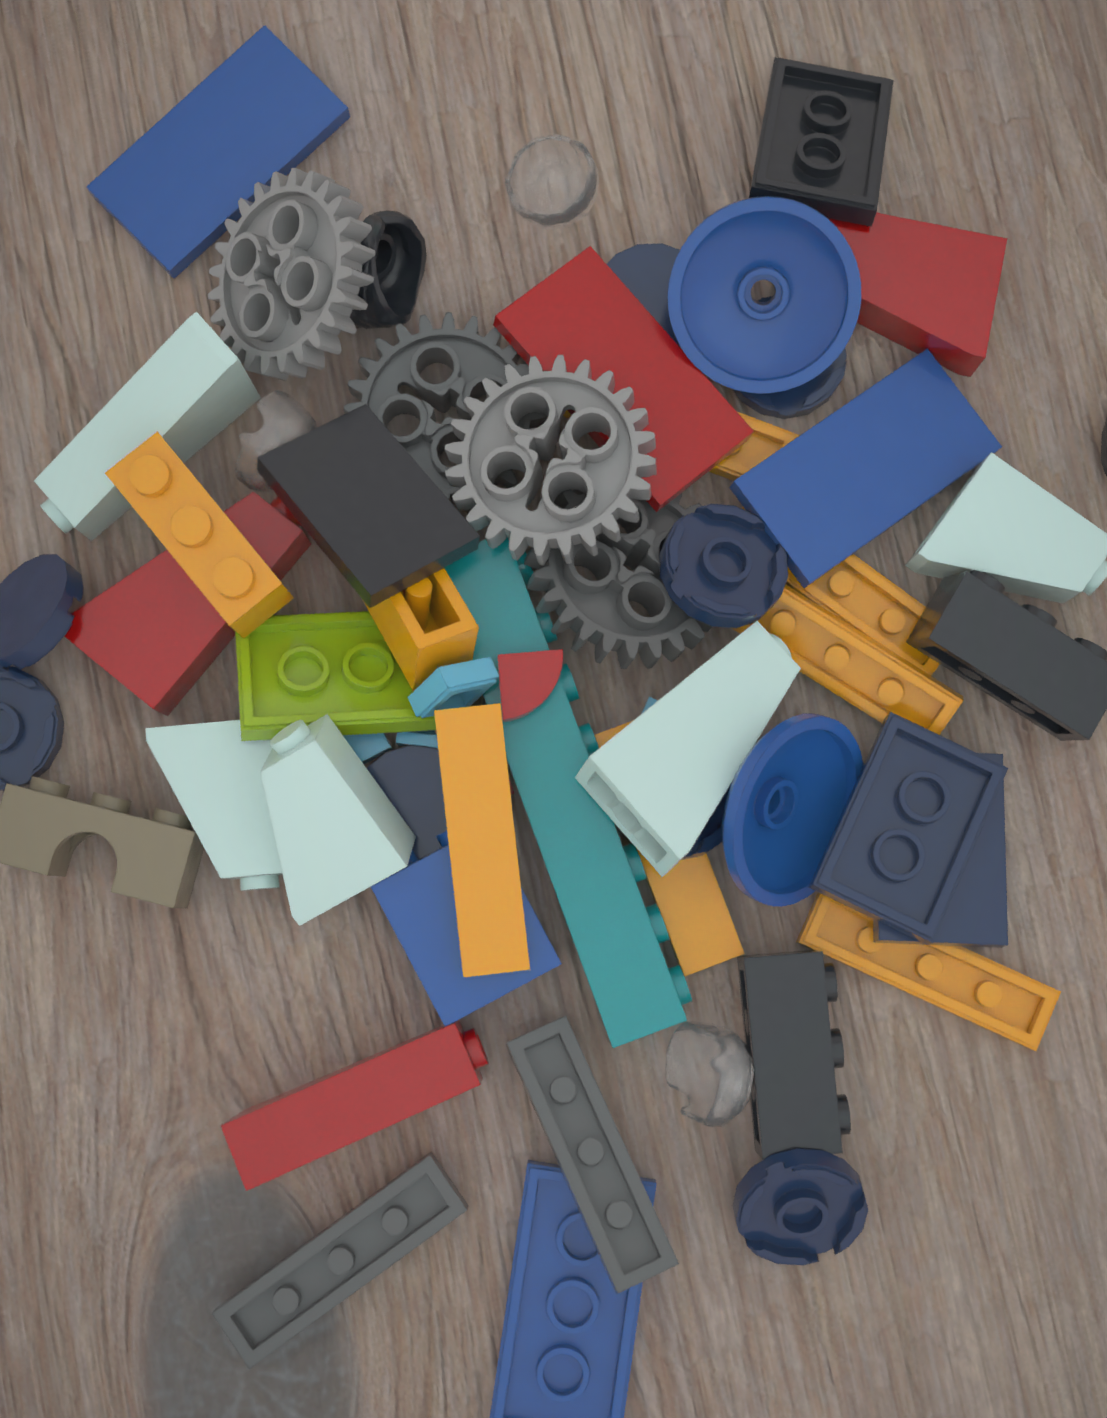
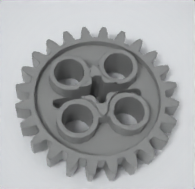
[208,168,375,381]
[445,355,657,565]

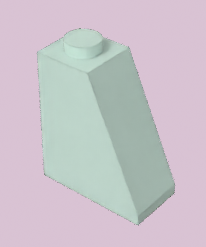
[905,452,1107,603]
[260,714,416,926]
[145,720,283,891]

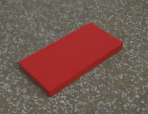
[493,246,754,513]

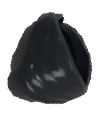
[350,210,427,329]

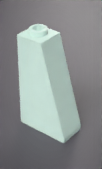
[34,311,261,541]
[575,621,801,877]

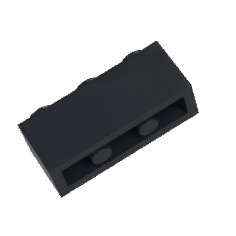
[906,570,1107,741]
[737,950,851,1160]

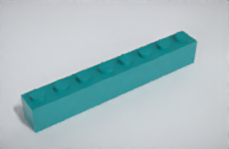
[445,538,693,1048]

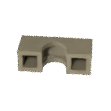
[0,776,204,908]

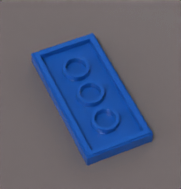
[86,25,350,279]
[729,348,1002,588]
[490,1160,657,1418]

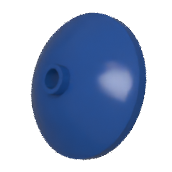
[668,196,861,394]
[722,713,864,907]

